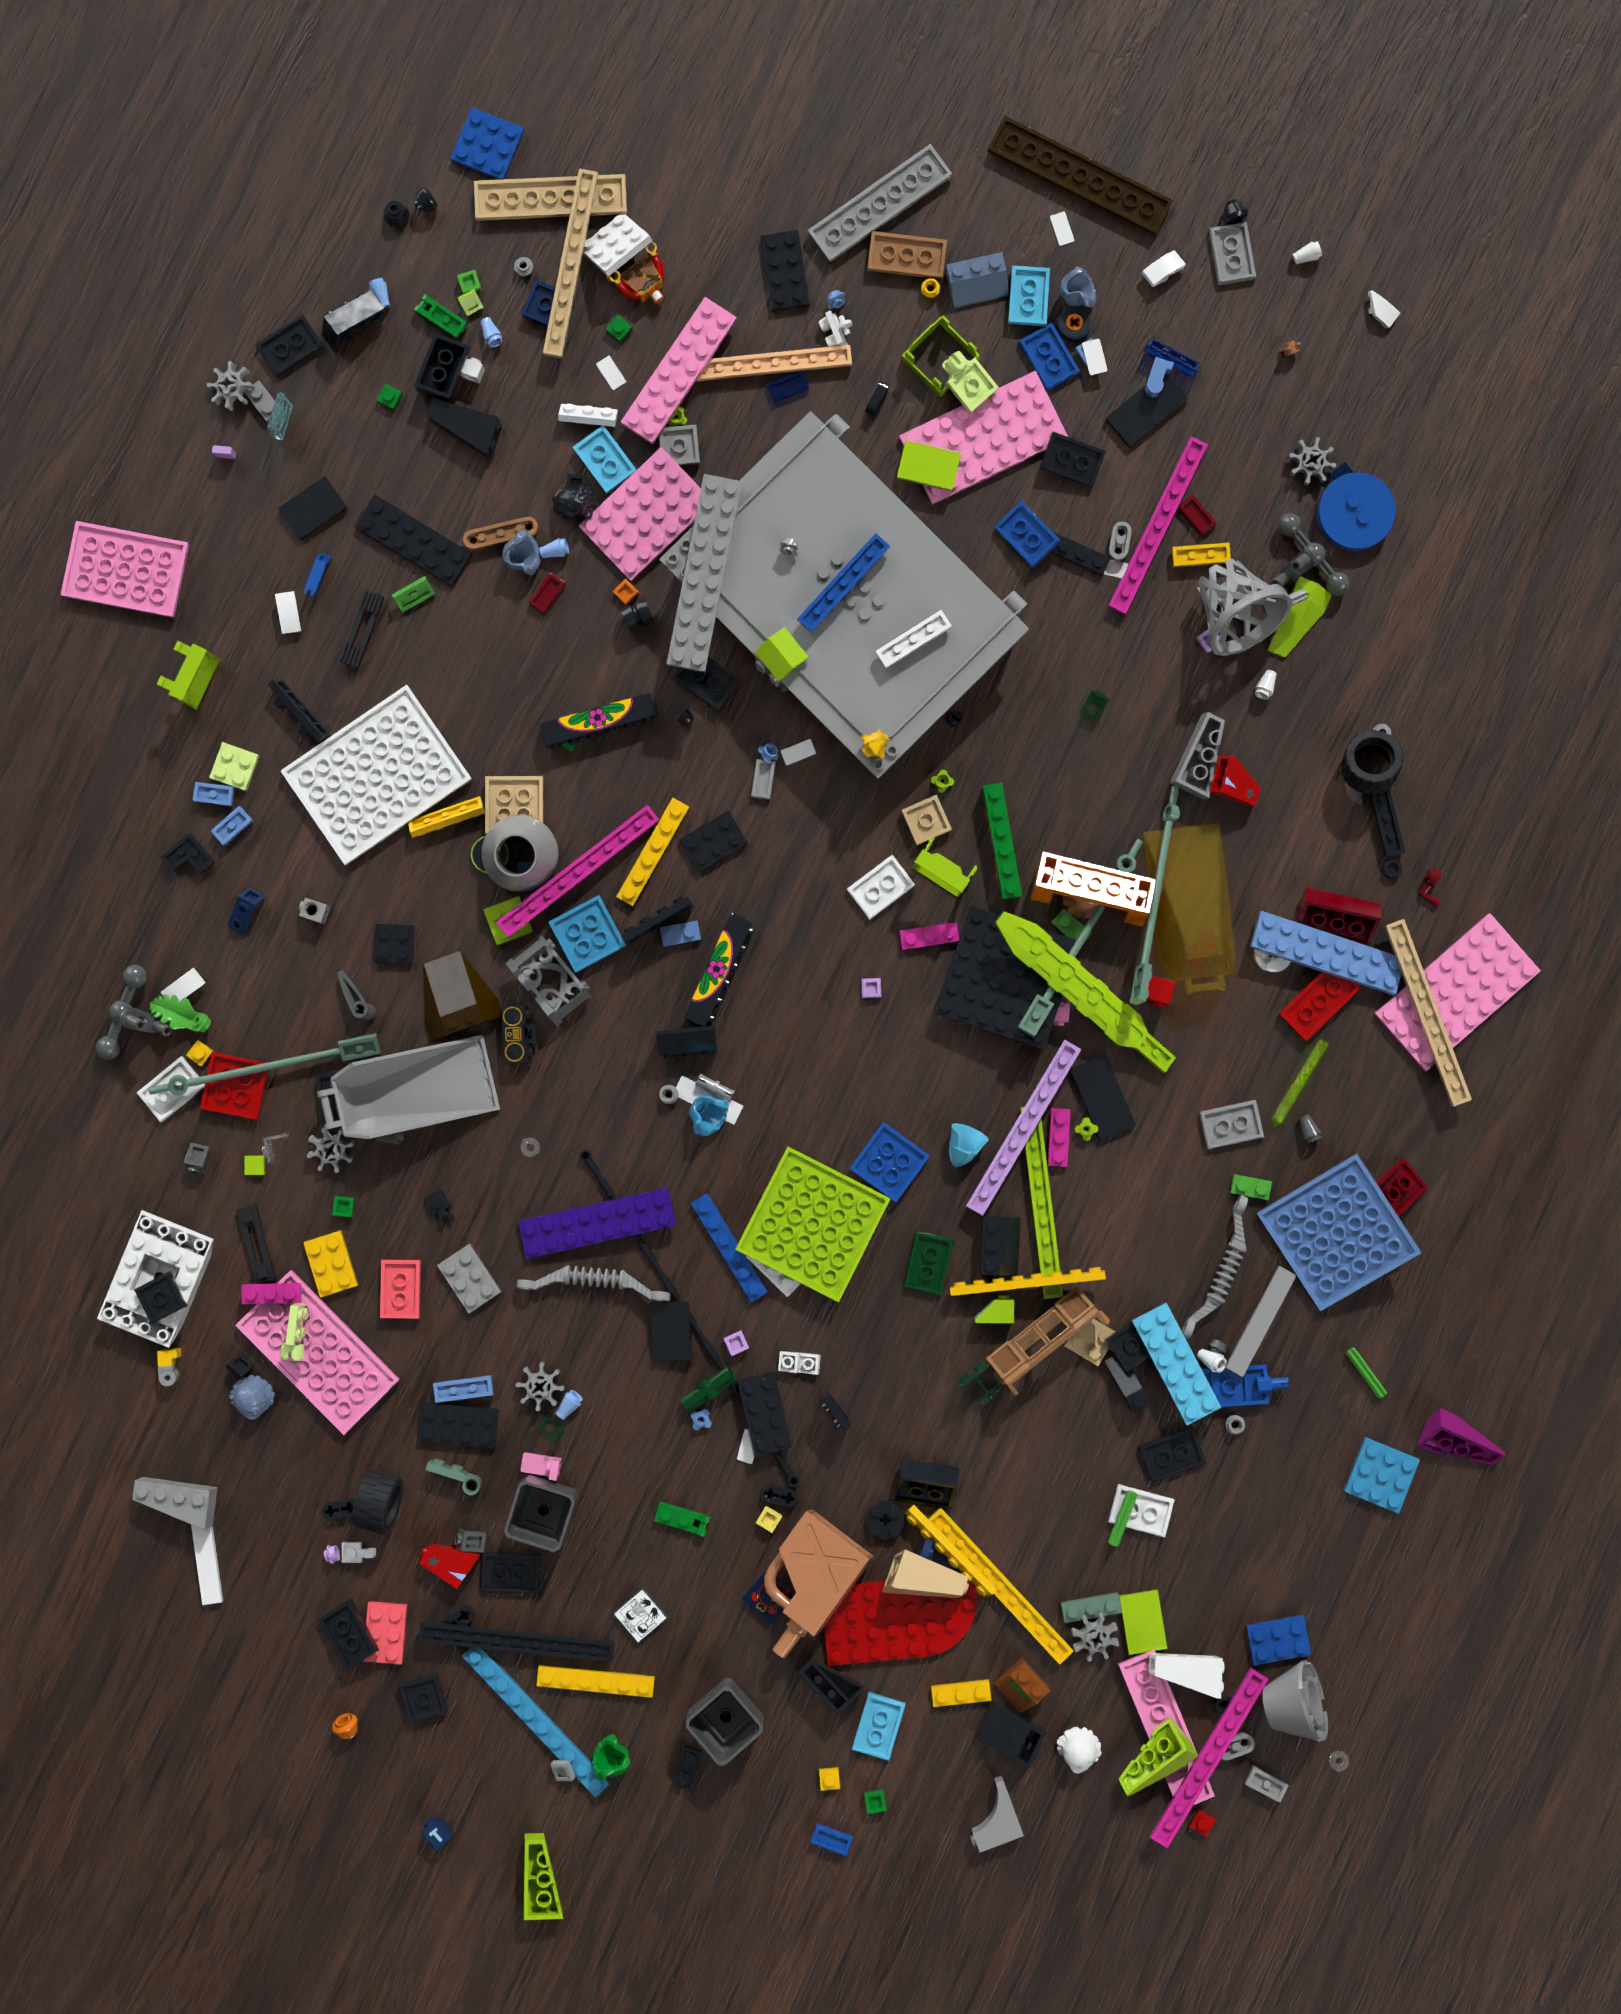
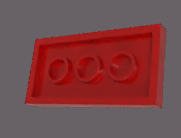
[1278,972,1361,1041]

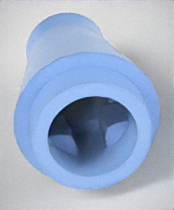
[368,278,390,308]
[480,317,503,348]
[539,538,569,559]
[556,1390,583,1420]

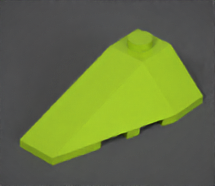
[1267,576,1331,658]
[1119,1718,1198,1796]

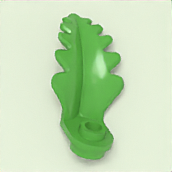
[150,995,211,1032]

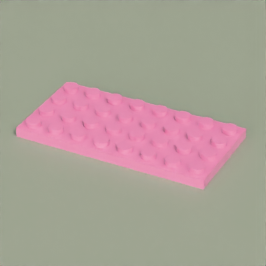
[899,371,1068,505]
[1374,913,1541,1071]
[235,1270,400,1435]

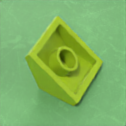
[754,627,809,682]

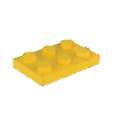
[303,1230,358,1297]

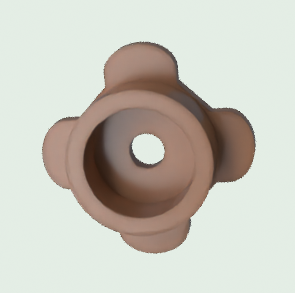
[1280,340,1301,356]

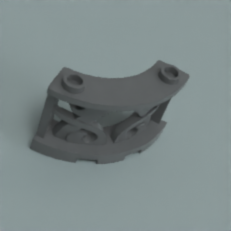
[505,935,592,1026]

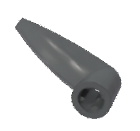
[337,970,376,1021]

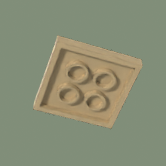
[485,776,543,834]

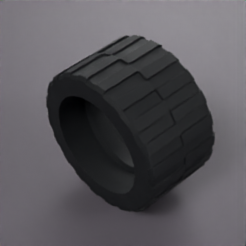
[1341,730,1404,795]
[352,1469,403,1535]

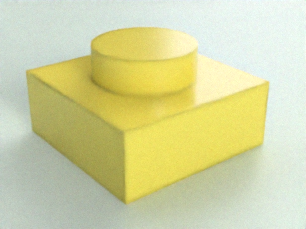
[756,1506,782,1533]

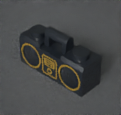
[502,1005,538,1064]

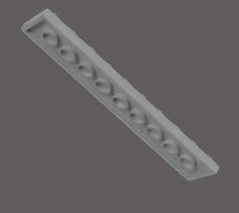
[667,474,742,672]

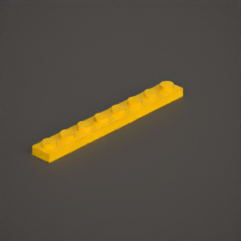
[950,1267,1106,1296]

